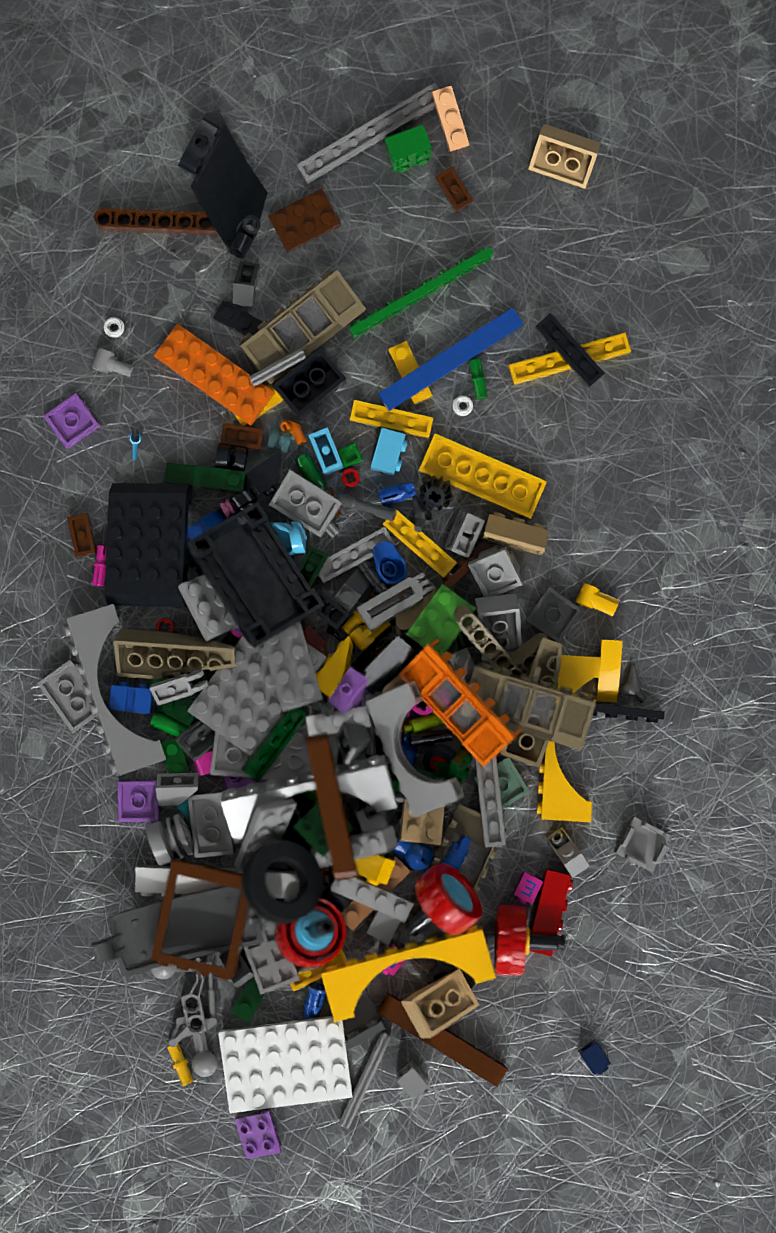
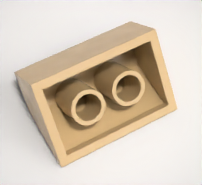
[528,124,601,189]
[482,512,549,556]

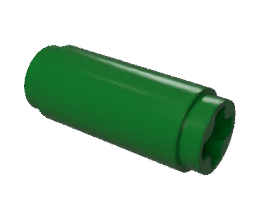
[295,453,327,491]
[150,712,190,737]

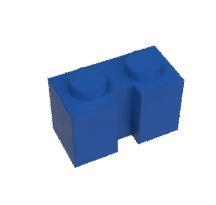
[109,681,154,714]

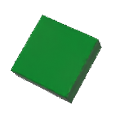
[337,442,363,469]

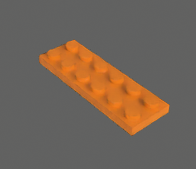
[154,323,275,426]

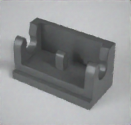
[175,719,215,761]

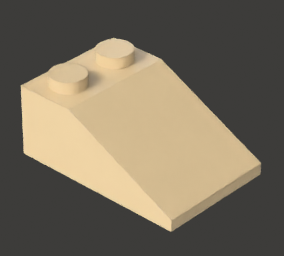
[401,969,479,1038]

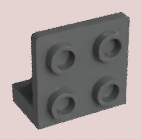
[330,989,385,1049]

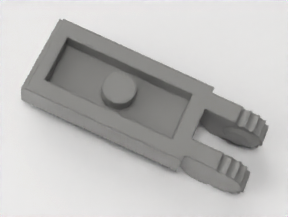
[149,669,209,705]

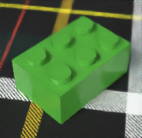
[406,584,476,656]

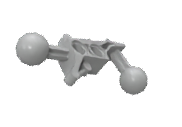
[151,956,218,1077]

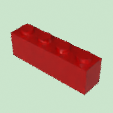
[529,868,573,957]

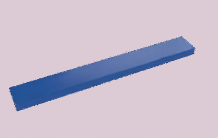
[378,308,524,411]

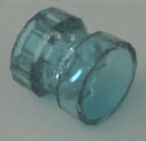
[267,429,293,454]

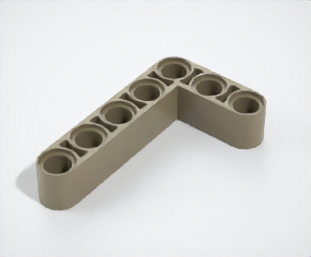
[453,605,550,684]

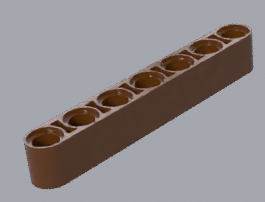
[94,208,219,236]
[306,732,358,880]
[377,993,508,1087]

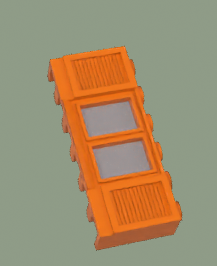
[399,638,523,767]

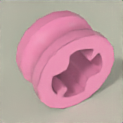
[219,498,236,519]

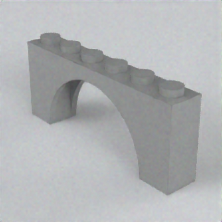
[365,681,464,818]

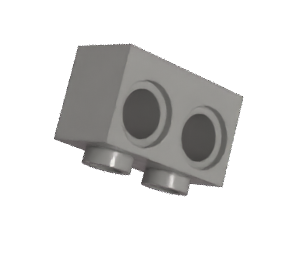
[443,510,485,558]

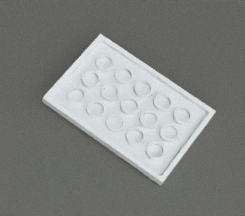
[218,1016,353,1113]

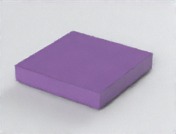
[43,393,100,449]
[118,780,160,822]

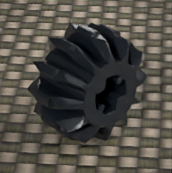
[419,475,454,511]

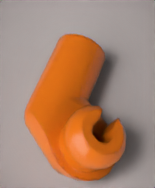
[280,420,307,445]

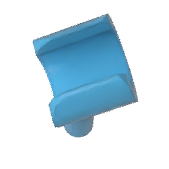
[129,430,142,460]

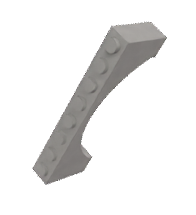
[62,604,166,776]
[221,755,397,844]

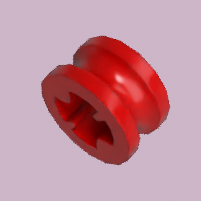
[341,469,360,488]
[156,618,175,633]

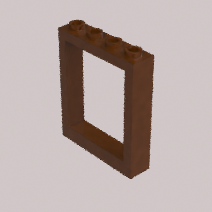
[151,859,250,981]

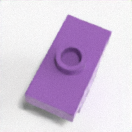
[327,667,369,714]

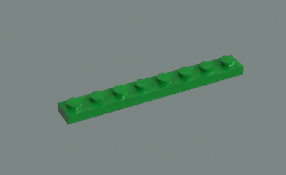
[349,247,494,339]

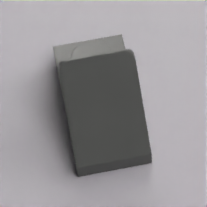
[219,950,254,988]

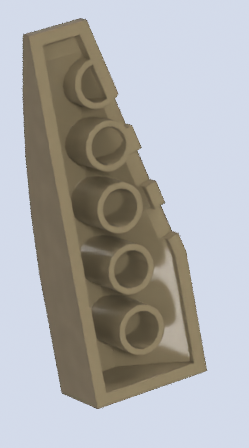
[113,629,236,679]
[499,637,562,768]

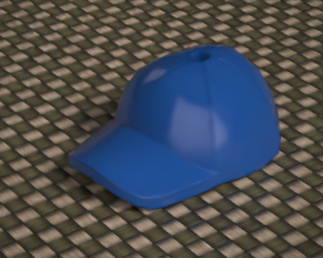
[372,542,407,585]
[393,839,433,870]

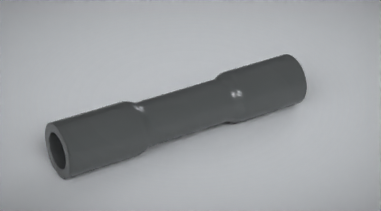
[336,492,397,522]

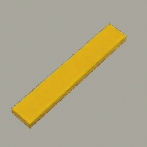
[508,332,631,385]

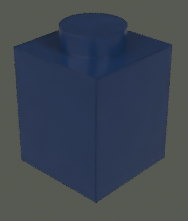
[578,1039,611,1075]

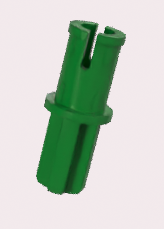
[469,358,488,400]

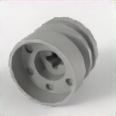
[146,813,194,866]

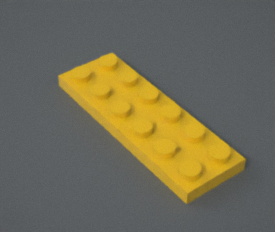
[419,434,547,519]

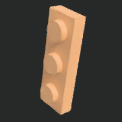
[431,86,469,152]

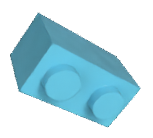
[309,427,343,476]
[371,428,408,476]

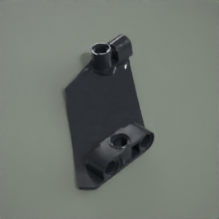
[178,111,268,259]

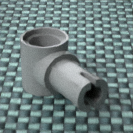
[91,348,134,377]

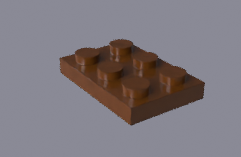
[268,188,341,253]

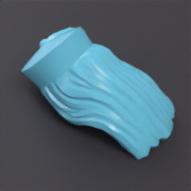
[268,521,307,557]

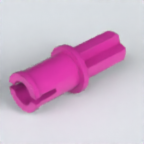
[92,545,107,587]

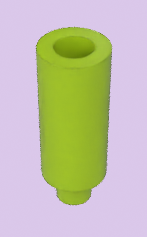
[403,713,444,734]

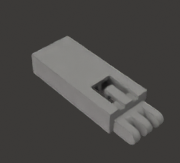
[357,572,434,632]

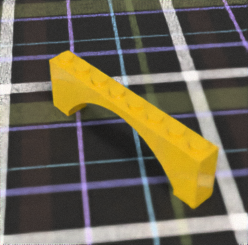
[536,655,600,822]
[321,925,496,1022]

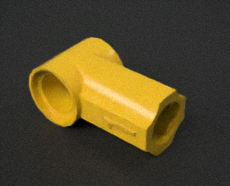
[575,583,620,616]
[349,622,391,652]

